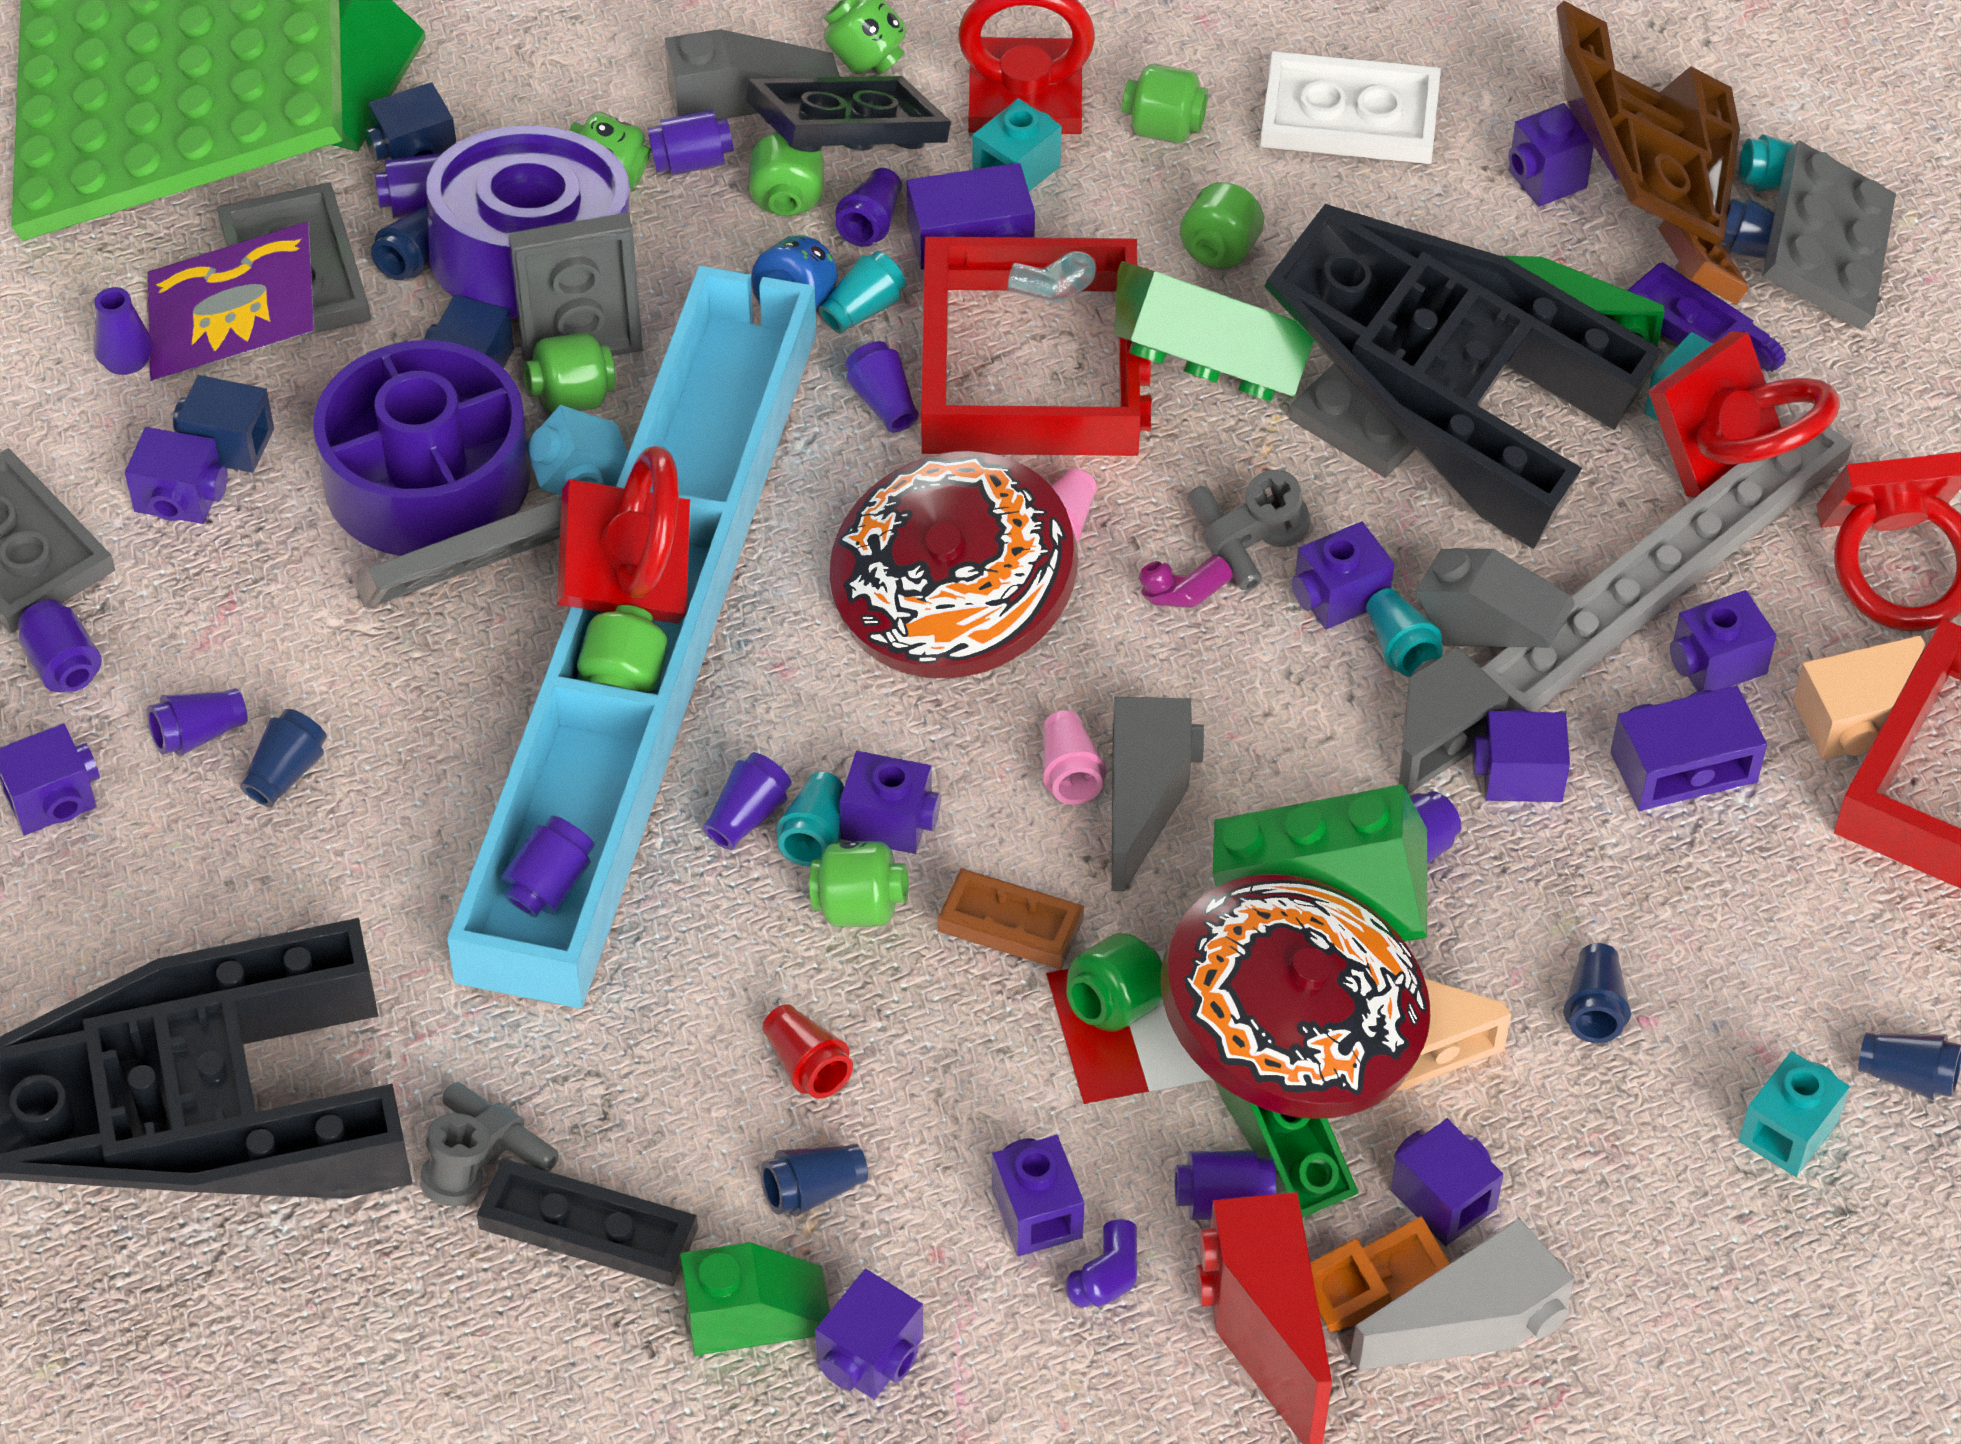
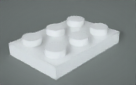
[1260,51,1441,164]

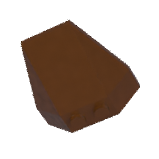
[1556,1,1740,245]

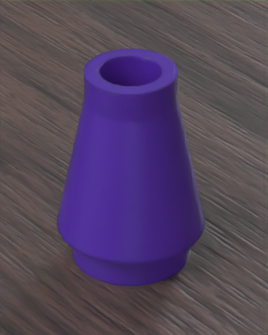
[835,168,902,247]
[93,287,153,375]
[845,341,919,433]
[147,688,248,757]
[702,752,792,850]

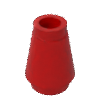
[762,1004,853,1099]

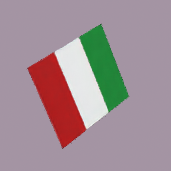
[1046,950,1213,1105]

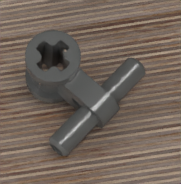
[1187,469,1311,591]
[420,1082,559,1206]

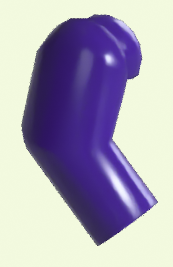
[1065,1219,1137,1308]

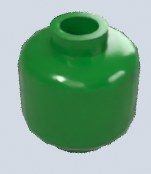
[1066,933,1162,1032]

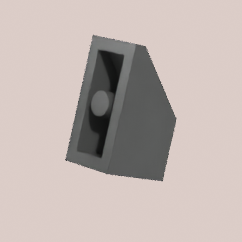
[1415,548,1575,648]
[1399,647,1509,794]

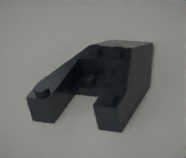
[1264,204,1662,549]
[0,918,413,1199]

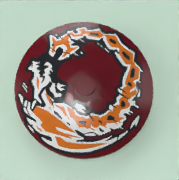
[830,451,1078,678]
[1161,874,1430,1119]

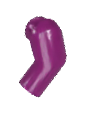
[1139,555,1233,608]

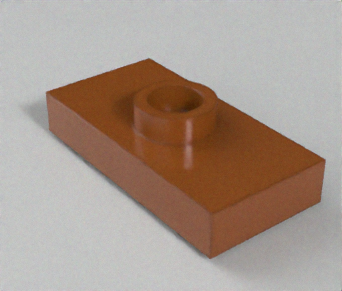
[1658,220,1749,305]
[938,868,1084,970]

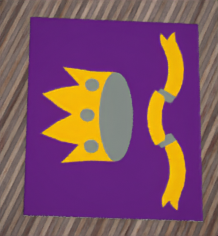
[148,221,314,382]

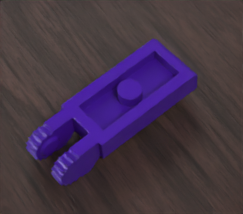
[1627,262,1786,375]

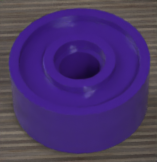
[427,125,630,318]
[313,340,531,556]

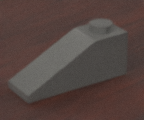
[665,29,840,120]
[1111,697,1204,892]

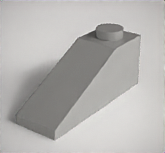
[1350,1219,1575,1370]

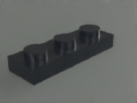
[477,1158,698,1287]

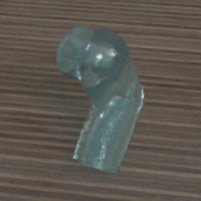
[1008,251,1096,303]

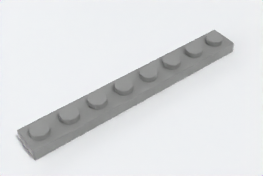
[1481,410,1852,712]

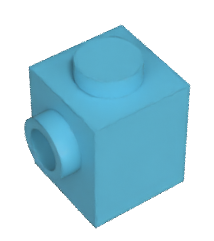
[526,405,628,495]

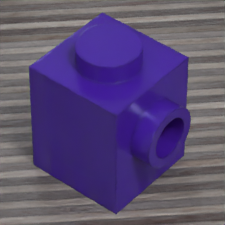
[1508,103,1594,207]
[125,427,227,524]
[1292,521,1395,630]
[1670,590,1777,691]
[1472,709,1570,802]
[0,723,100,836]
[840,750,941,854]
[1390,1118,1504,1246]
[991,1134,1085,1257]
[815,1268,923,1400]

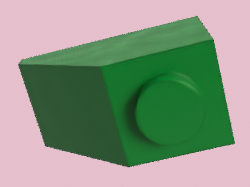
[680,1242,830,1356]

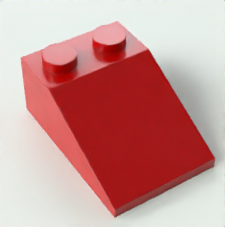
[1196,1192,1332,1444]

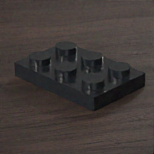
[746,76,951,152]

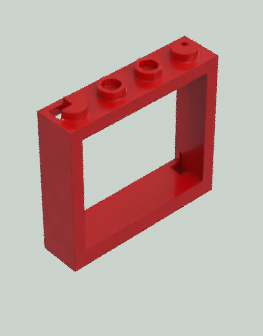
[921,237,1152,456]
[1834,618,1961,889]

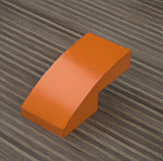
[1310,1216,1450,1332]

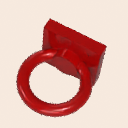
[958,0,1095,134]
[1648,331,1840,498]
[557,446,690,624]
[1816,452,1961,632]

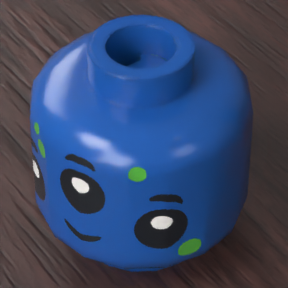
[751,235,838,309]

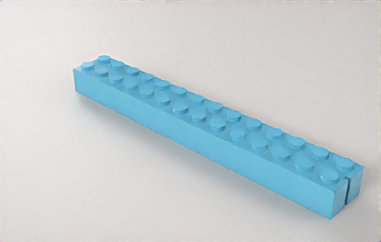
[447,265,816,1009]

